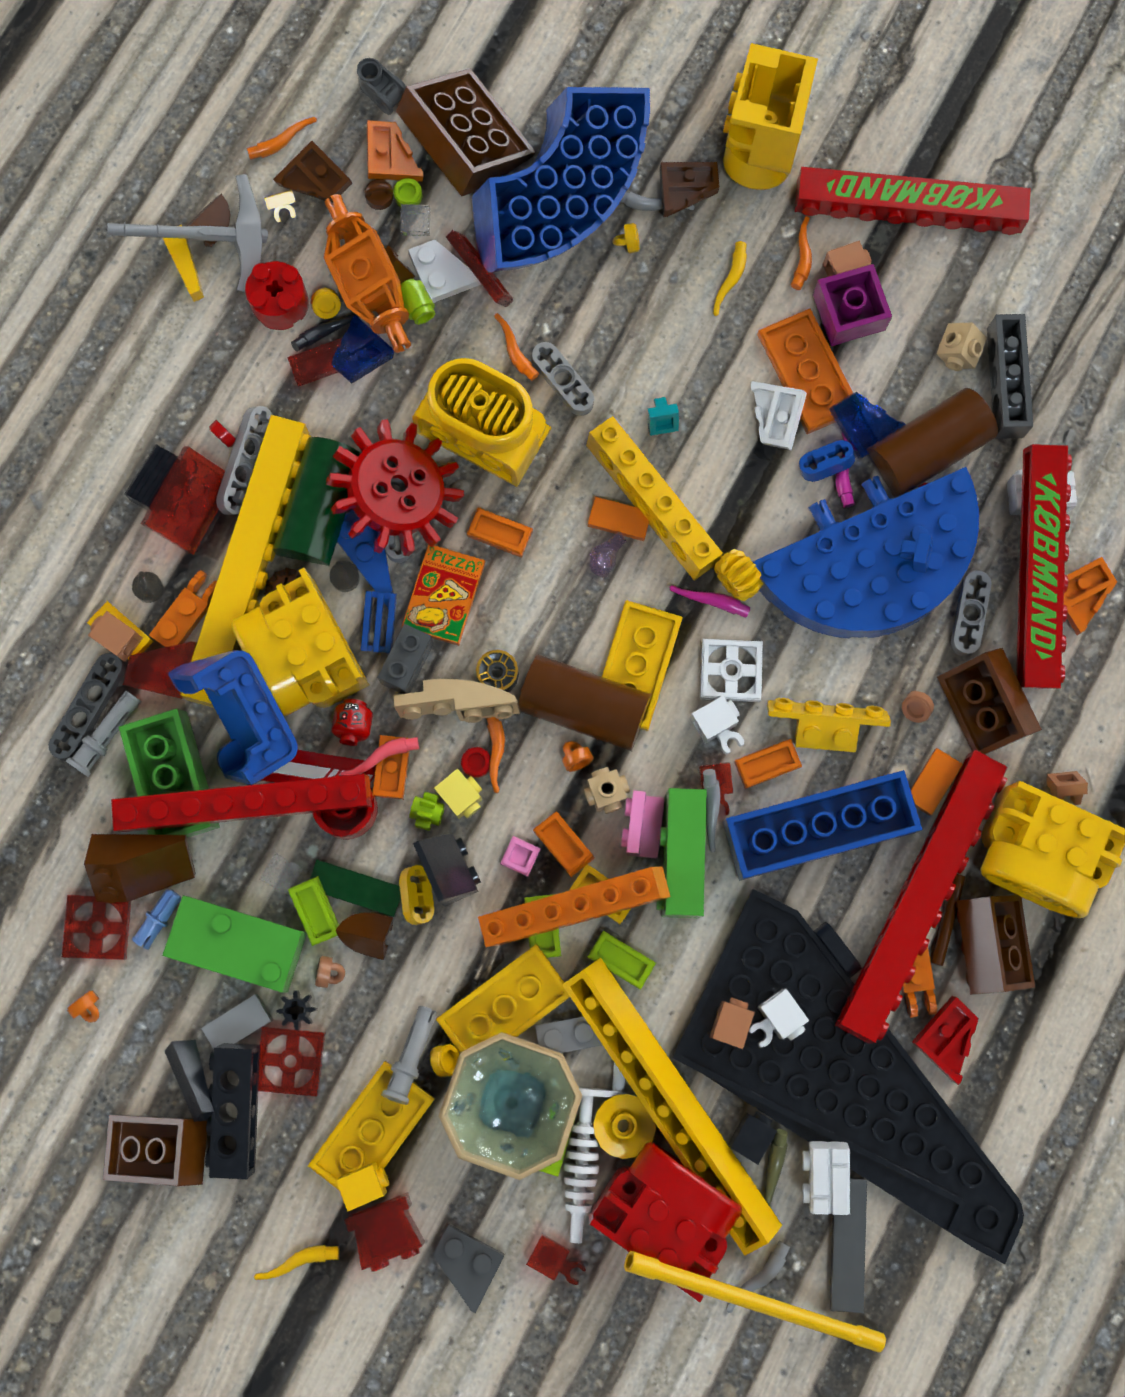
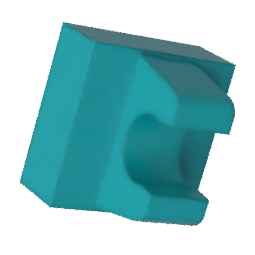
[648,397,679,436]

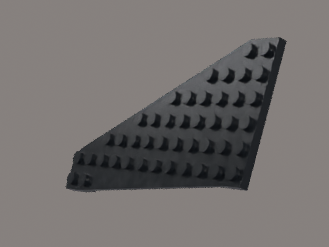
[672,889,1024,1264]

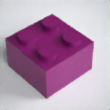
[813,264,892,346]

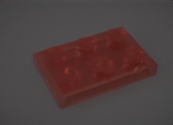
[140,446,232,555]

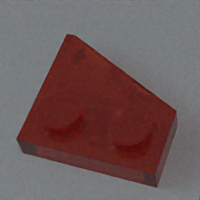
[123,641,197,699]

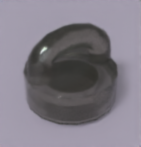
[329,561,360,592]
[132,571,164,603]

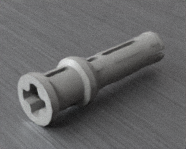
[66,690,141,777]
[381,1006,437,1105]

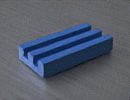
[361,591,397,654]

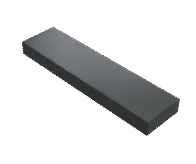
[830,1178,867,1313]

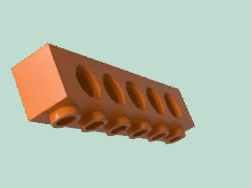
[478,867,671,947]

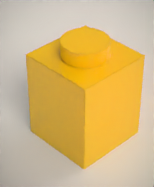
[336,1162,389,1212]

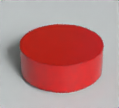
[209,420,236,448]
[461,747,491,778]

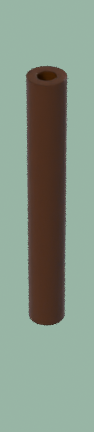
[931,874,966,966]

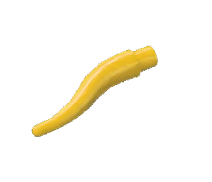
[713,241,747,316]
[254,1245,339,1280]

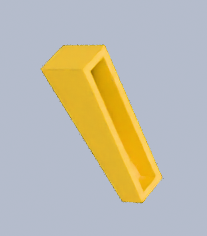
[163,224,204,302]

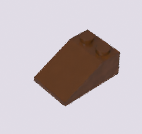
[84,834,196,903]
[103,1115,208,1186]

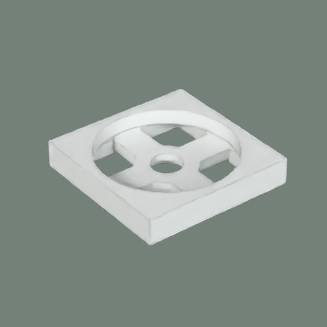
[700,639,763,702]

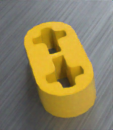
[399,865,434,925]

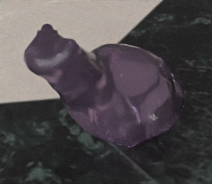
[590,532,627,578]

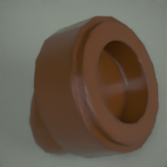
[364,179,394,210]

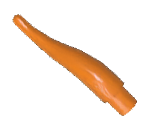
[247,117,317,160]
[791,216,812,290]
[494,313,539,381]
[486,717,505,793]

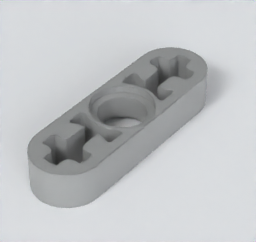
[532,342,594,416]
[951,570,992,657]

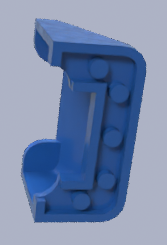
[168,650,298,785]

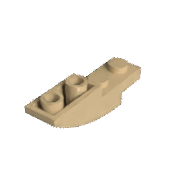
[393,679,520,723]

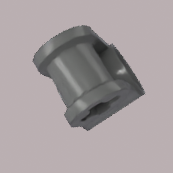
[357,58,406,115]

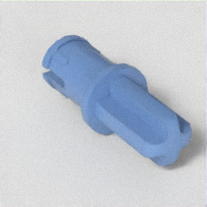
[132,889,181,950]

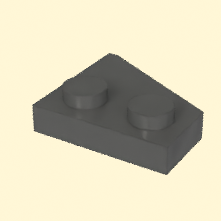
[433,1224,505,1313]

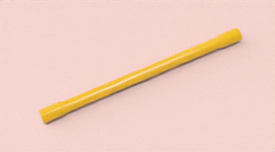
[624,1251,886,1353]

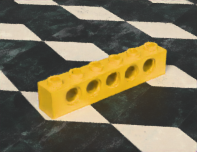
[586,416,723,581]

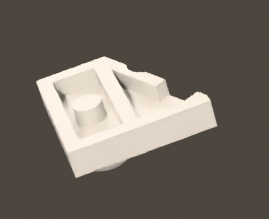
[751,381,807,450]

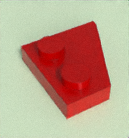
[912,996,979,1085]

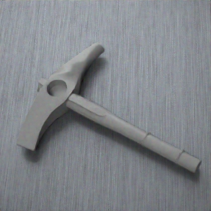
[107,174,268,292]

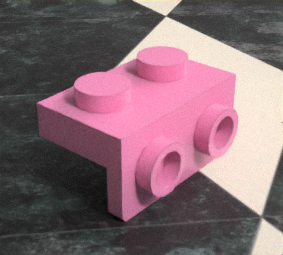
[621,790,664,859]

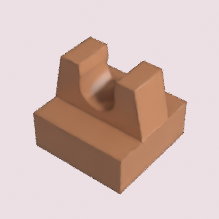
[1047,771,1088,805]

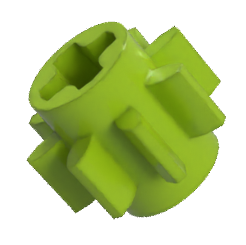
[409,791,445,831]

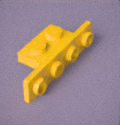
[767,698,891,752]

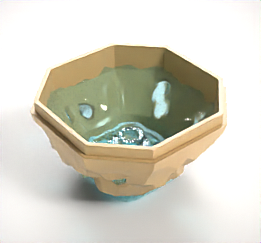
[438,1032,582,1180]

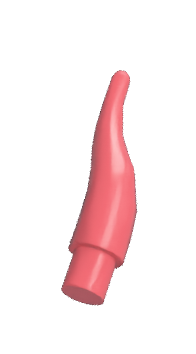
[340,737,419,775]

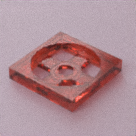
[62,895,131,960]
[258,1027,326,1097]

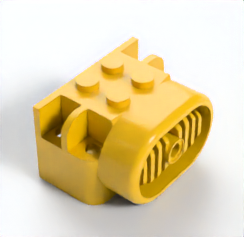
[723,43,818,190]
[412,358,551,487]
[232,568,370,717]
[980,781,1125,918]

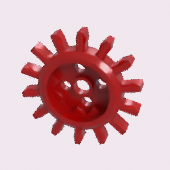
[326,419,464,556]

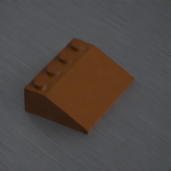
[396,68,536,197]

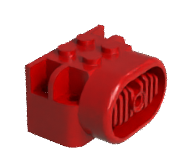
[588,1142,742,1302]

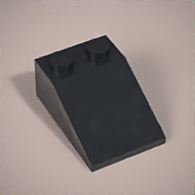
[413,833,481,907]

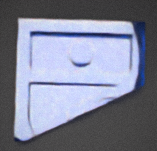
[331,316,394,384]
[829,392,906,459]

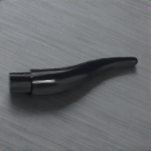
[291,313,359,352]

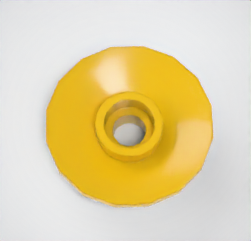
[593,1094,656,1159]

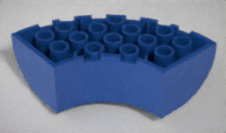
[472,87,650,272]

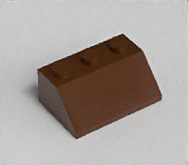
[937,648,1042,755]
[957,895,1035,995]

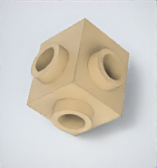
[937,322,987,371]
[584,767,630,814]

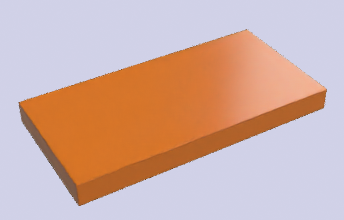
[757,308,861,434]

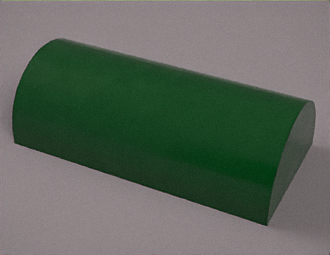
[273,437,361,566]

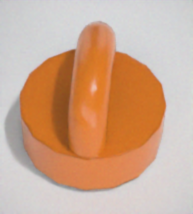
[562,741,594,772]
[67,990,99,1023]

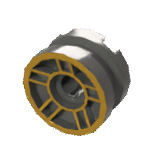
[476,650,519,692]

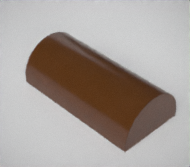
[867,388,998,498]
[518,654,652,752]

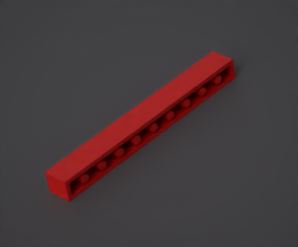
[835,750,1008,1044]

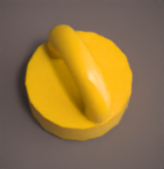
[612,223,640,253]
[311,288,341,319]
[430,1044,460,1077]

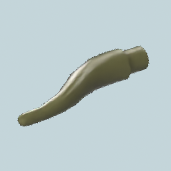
[764,1129,788,1206]

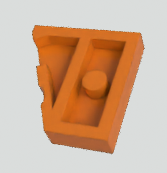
[367,120,423,182]
[1064,557,1117,636]

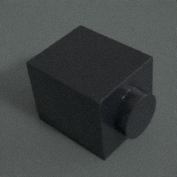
[728,1111,777,1165]

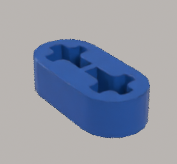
[799,440,855,482]

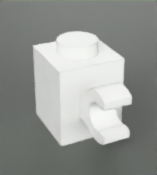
[690,695,744,755]
[749,989,809,1047]

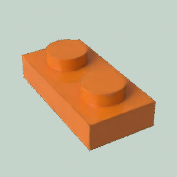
[373,735,410,800]

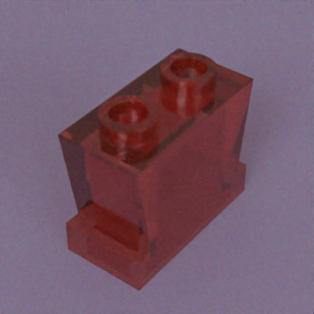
[344,1192,425,1272]

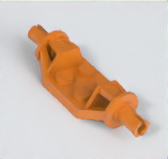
[324,194,411,353]

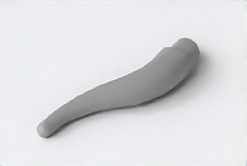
[620,192,695,211]
[703,769,721,852]
[727,1241,790,1313]

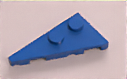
[337,510,393,608]

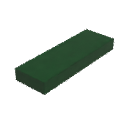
[310,860,401,917]

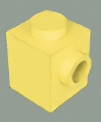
[434,768,482,819]

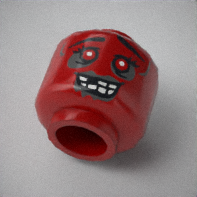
[331,699,373,746]

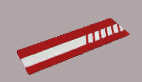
[261,750,376,790]

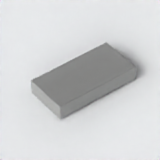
[201,994,273,1049]

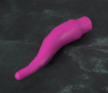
[835,430,855,508]
[669,585,750,618]

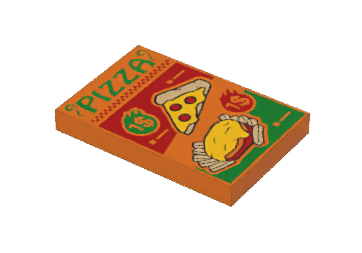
[402,545,486,646]

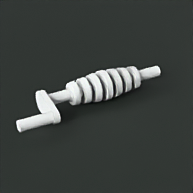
[564,1063,626,1244]

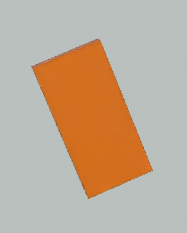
[587,496,649,541]
[467,508,533,558]
[734,739,802,789]
[910,748,963,816]
[533,811,595,877]

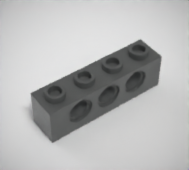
[987,314,1033,439]

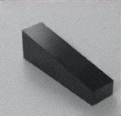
[165,1040,214,1122]

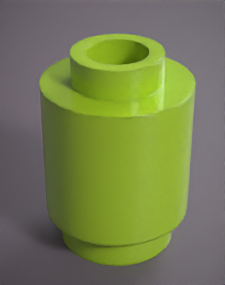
[401,279,436,325]

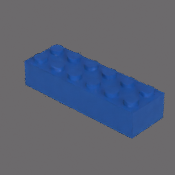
[722,770,923,881]

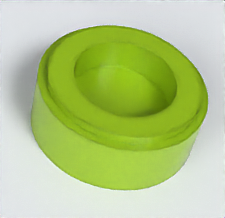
[393,178,423,209]

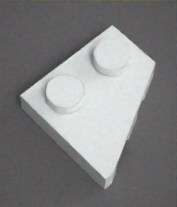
[408,239,481,303]

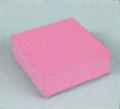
[500,836,541,877]

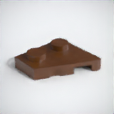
[273,141,353,203]
[660,162,720,217]

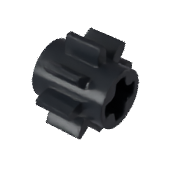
[276,990,318,1030]

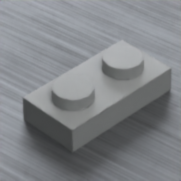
[535,1016,602,1053]

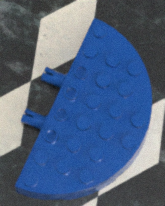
[752,467,979,639]

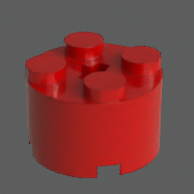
[245,261,309,330]
[313,775,378,840]

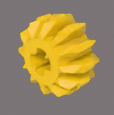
[714,549,763,601]

